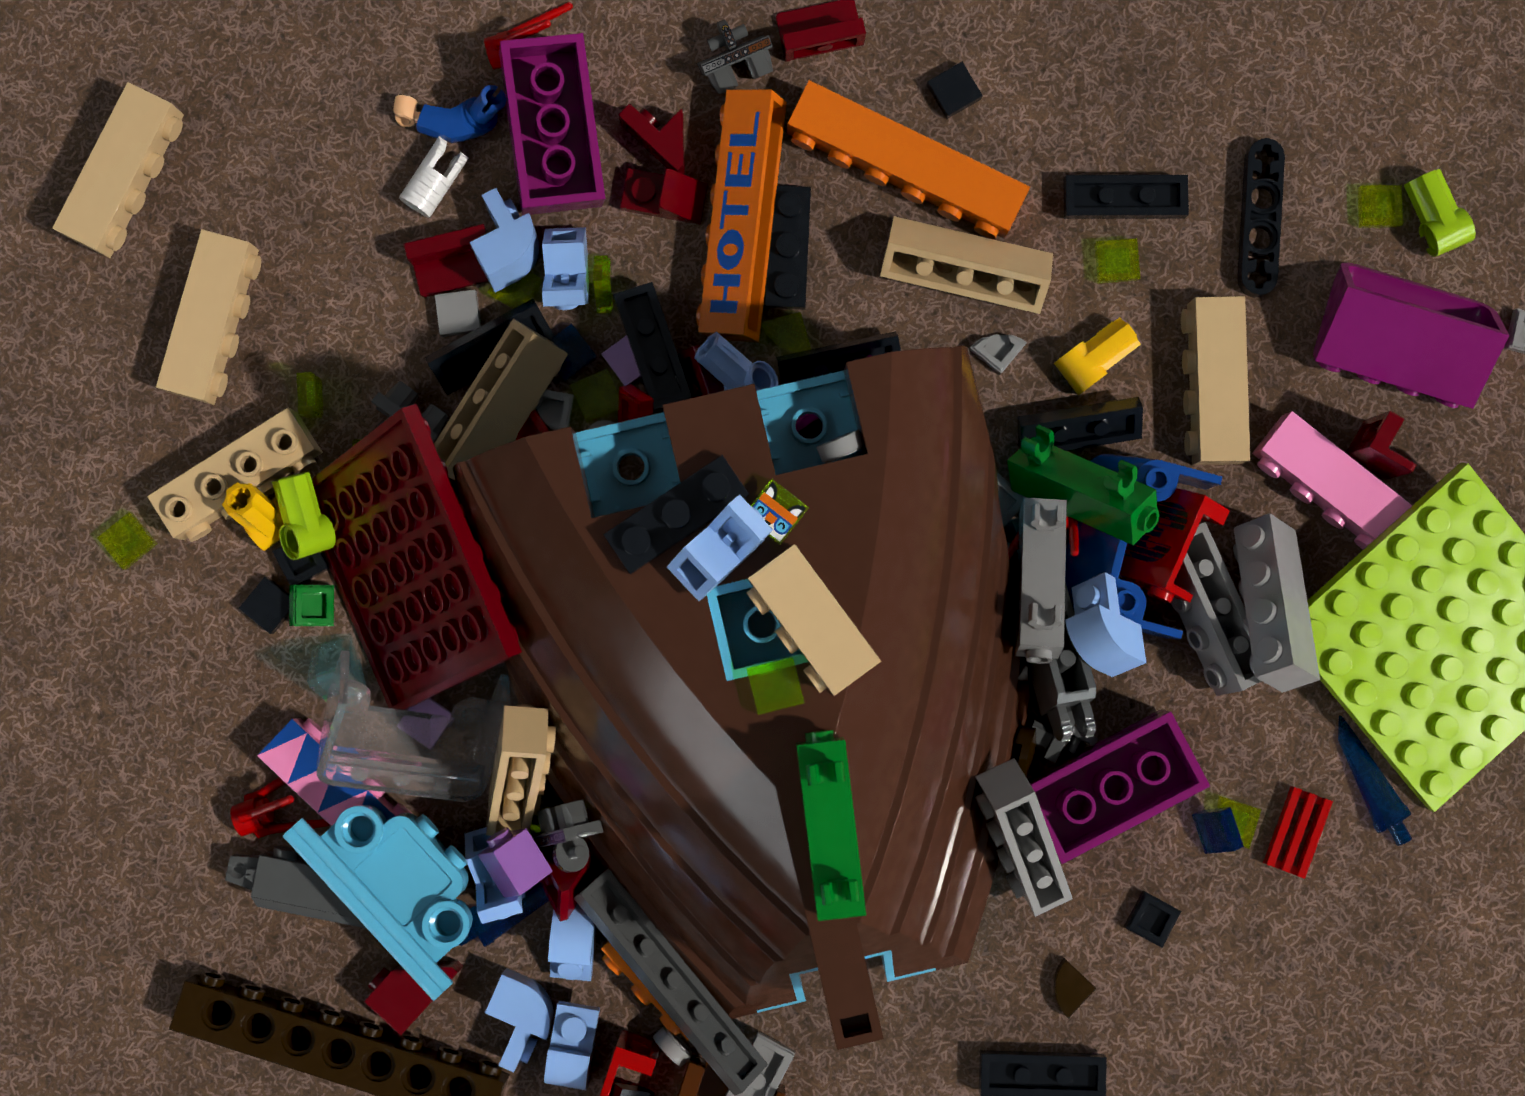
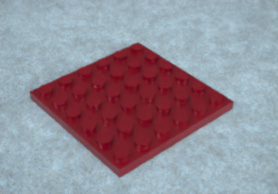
[312,404,522,716]

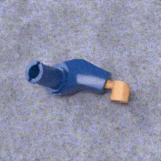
[393,85,506,144]

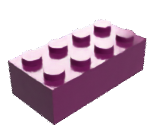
[499,33,606,216]
[1027,710,1210,864]

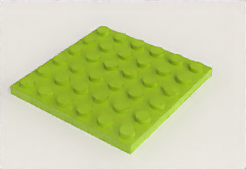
[1307,463,1525,812]

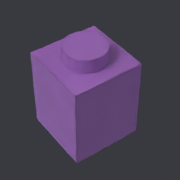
[478,827,553,897]

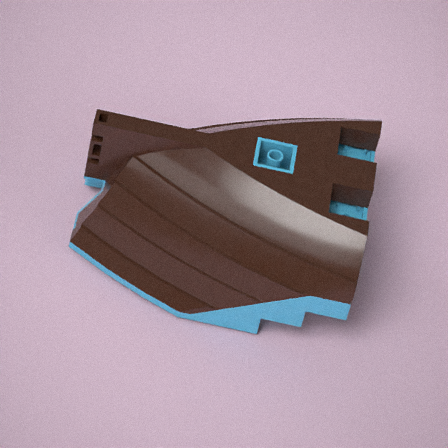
[453,345,1031,1050]

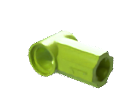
[1404,169,1476,257]
[272,472,336,560]

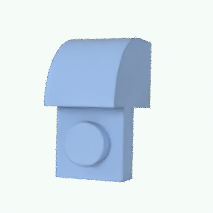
[470,188,539,293]
[542,227,589,310]
[667,494,773,601]
[1065,572,1146,677]
[464,827,526,924]
[548,904,597,981]
[485,968,554,1073]
[544,1001,600,1090]

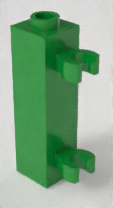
[1007,425,1159,545]
[796,730,866,921]

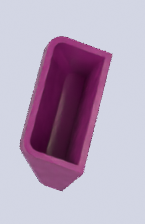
[1313,263,1510,409]

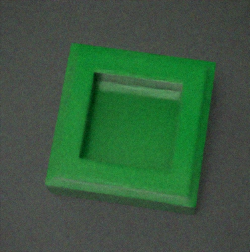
[289,585,334,626]

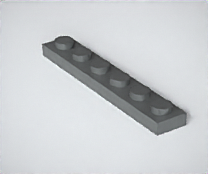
[574,868,768,1096]

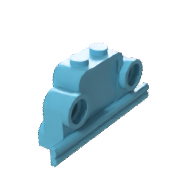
[283,805,473,1001]

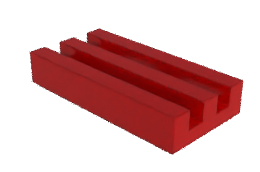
[1263,786,1333,879]

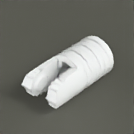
[399,136,469,218]

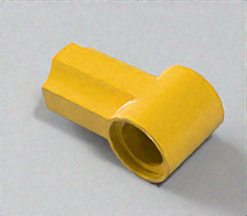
[1054,317,1141,396]
[222,482,284,551]

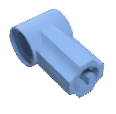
[694,332,779,391]

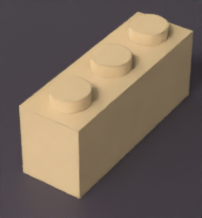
[746,544,881,696]

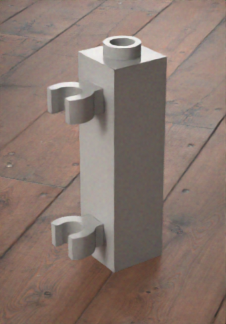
[1015,497,1067,664]

